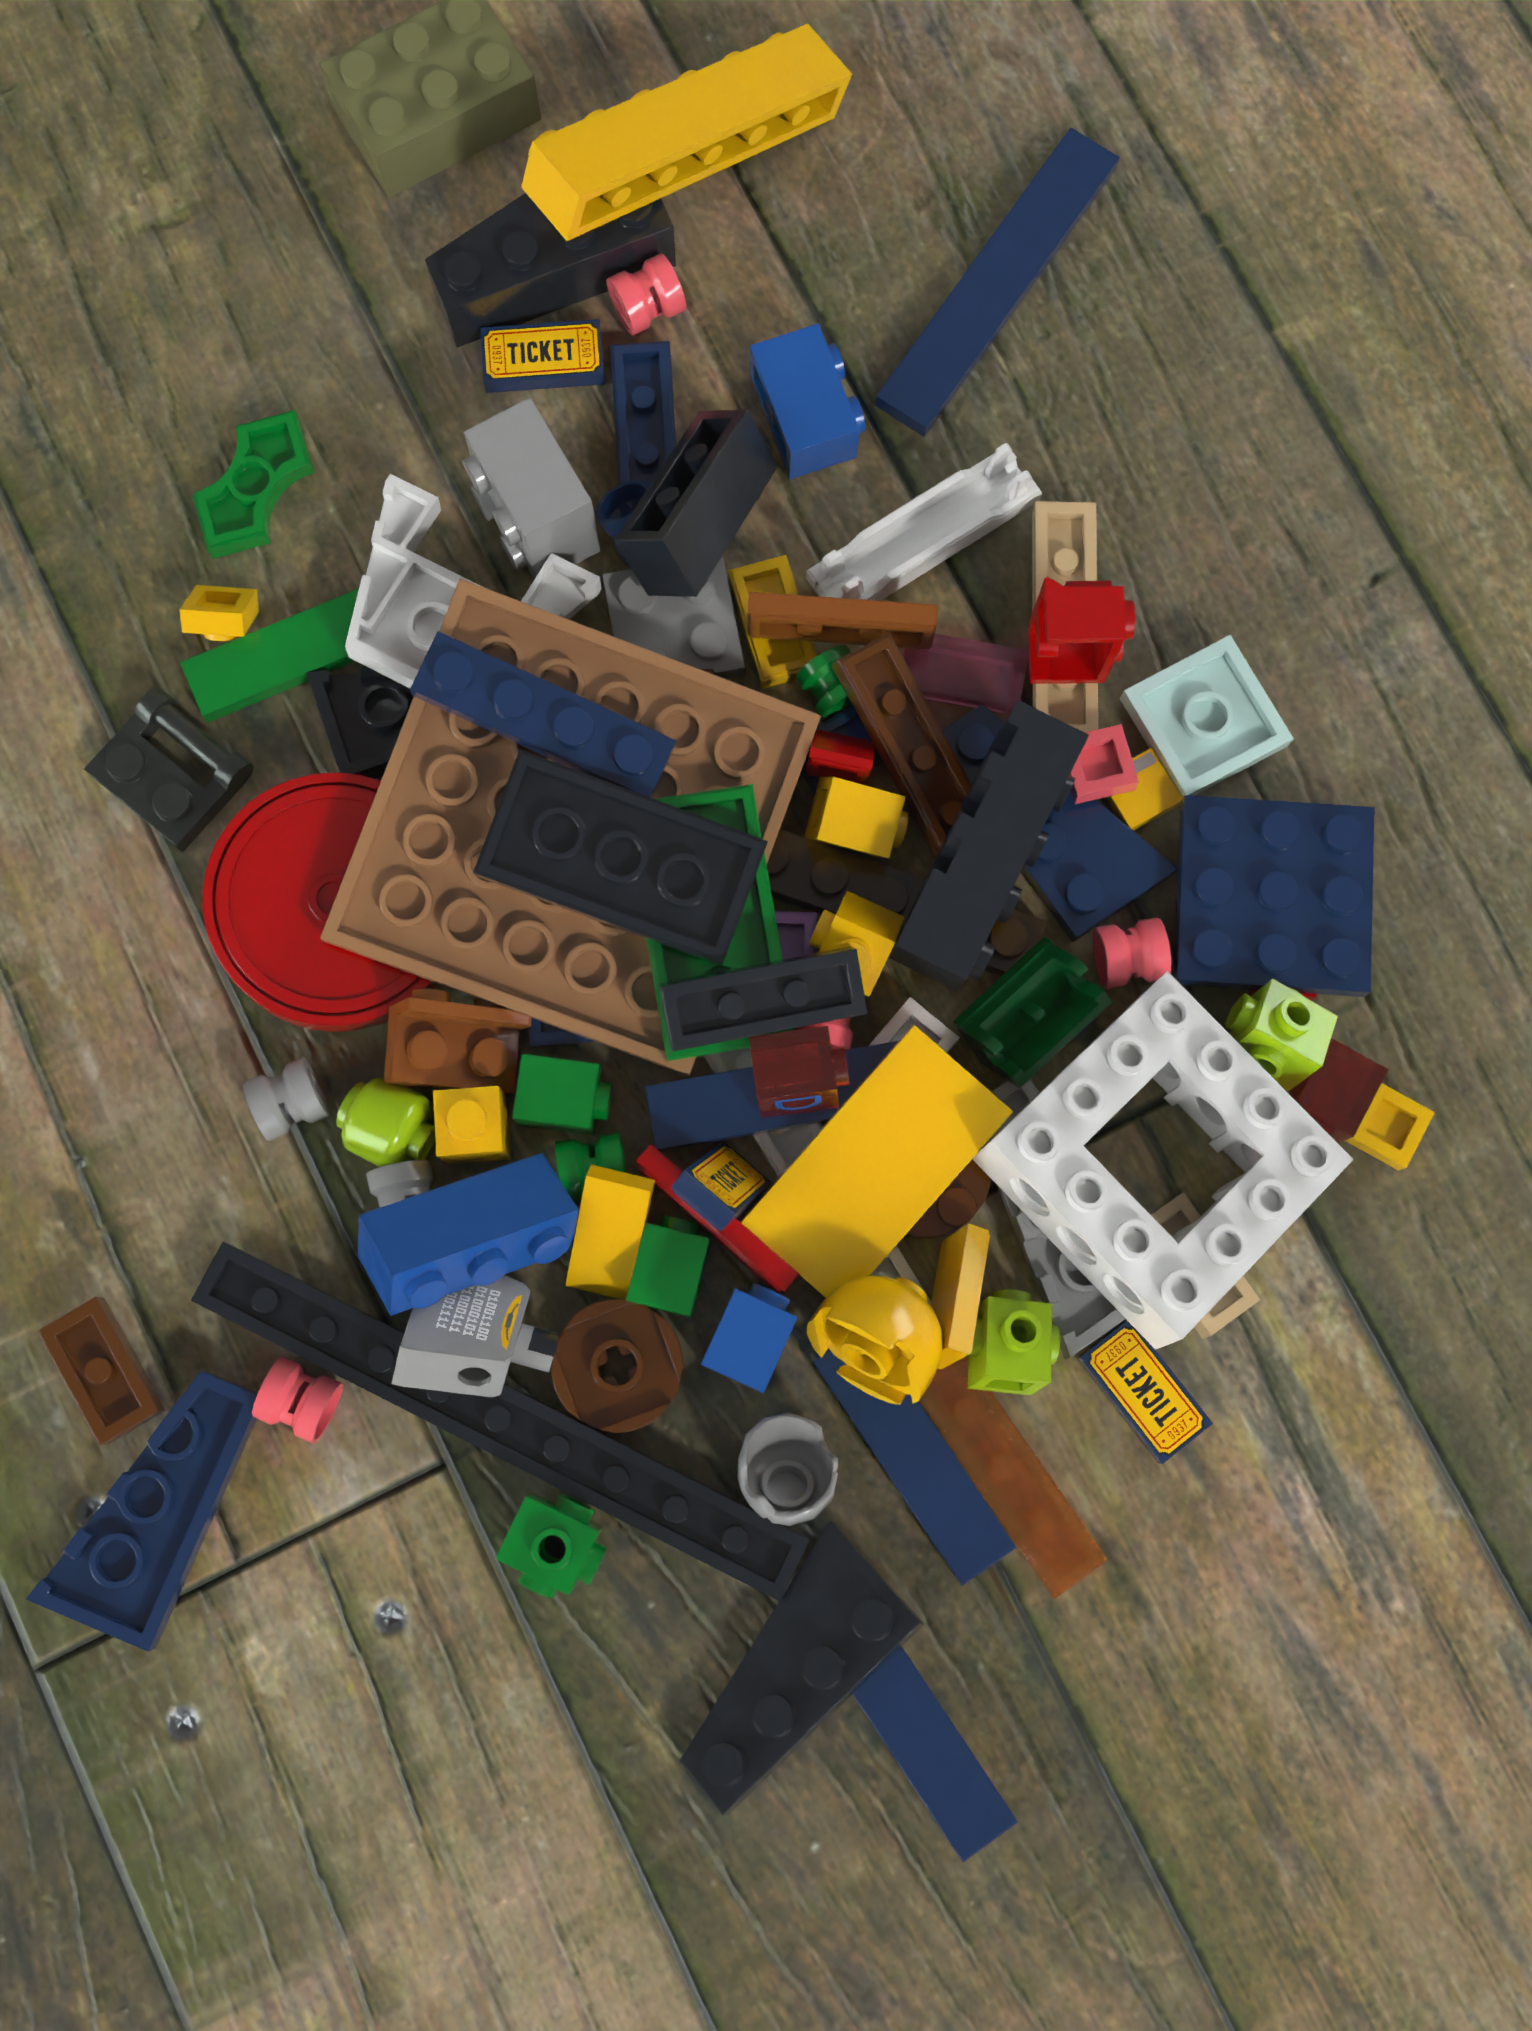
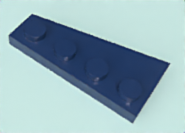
[943,704,1178,943]
[26,1371,258,1652]

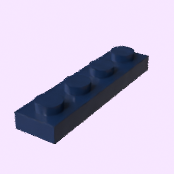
[410,631,676,798]

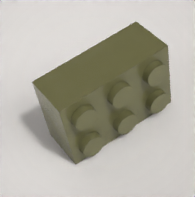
[319,0,541,199]

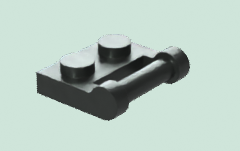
[84,687,254,853]

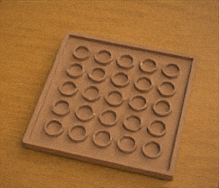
[320,579,821,1076]

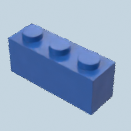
[358,1153,578,1316]

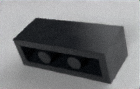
[614,409,778,597]

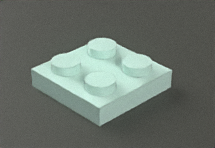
[1120,635,1294,797]

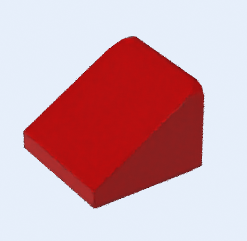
[806,730,875,785]

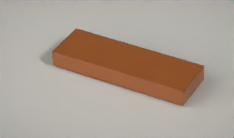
[748,592,938,650]

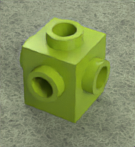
[1225,979,1338,1092]
[967,1290,1060,1396]

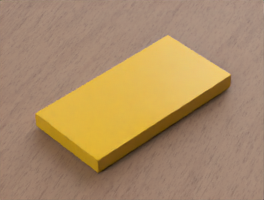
[741,1025,1013,1297]

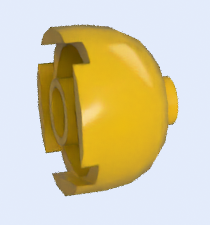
[806,1276,944,1405]

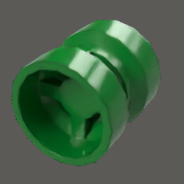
[555,1132,627,1204]

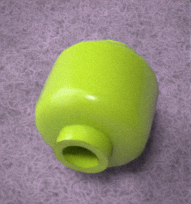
[336,1076,436,1167]

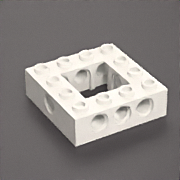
[973,971,1354,1350]

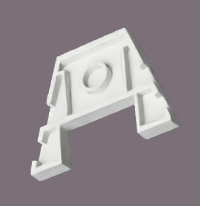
[345,474,601,688]

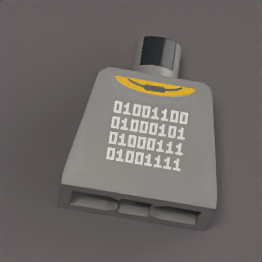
[391,1275,560,1398]

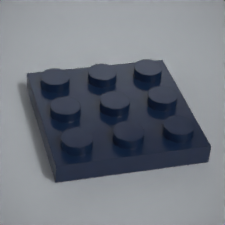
[1173,795,1375,997]

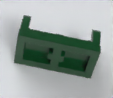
[953,937,1112,1088]

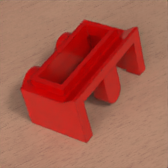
[1028,577,1136,684]

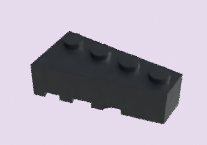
[425,193,676,348]
[888,700,1089,991]

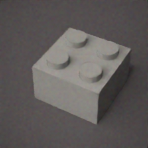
[462,397,601,580]

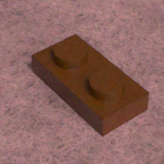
[38,1297,166,1446]

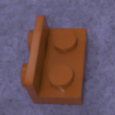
[384,989,532,1096]

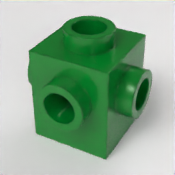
[495,1492,607,1599]

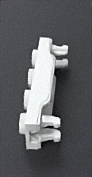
[806,443,1042,601]

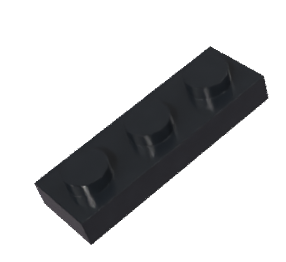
[658,946,868,1052]

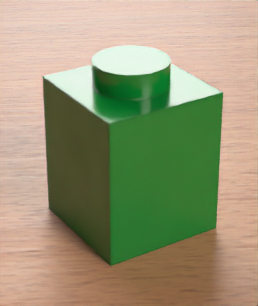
[512,1054,613,1136]
[626,1215,711,1318]

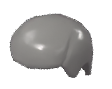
[737,1412,838,1526]

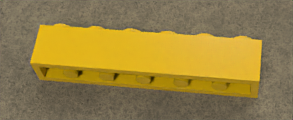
[521,23,852,241]

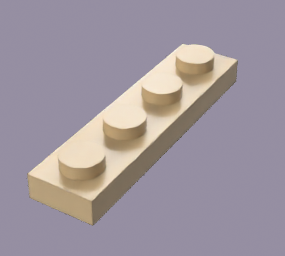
[1032,501,1098,732]

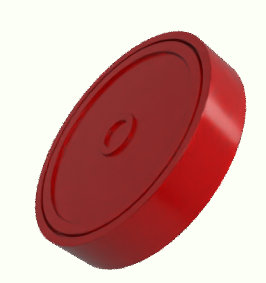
[202,773,438,1032]

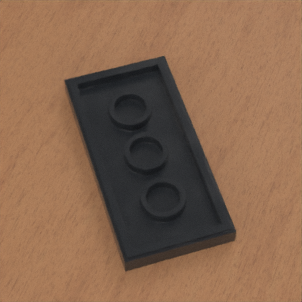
[473,750,768,966]

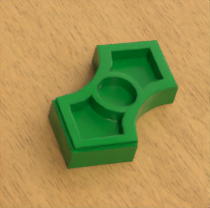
[193,410,315,559]

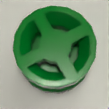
[795,645,852,722]

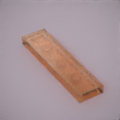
[919,1356,1108,1599]

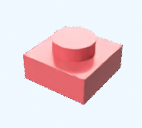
[1070,724,1139,804]

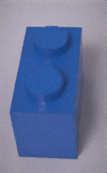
[750,323,866,480]
[701,1283,797,1393]

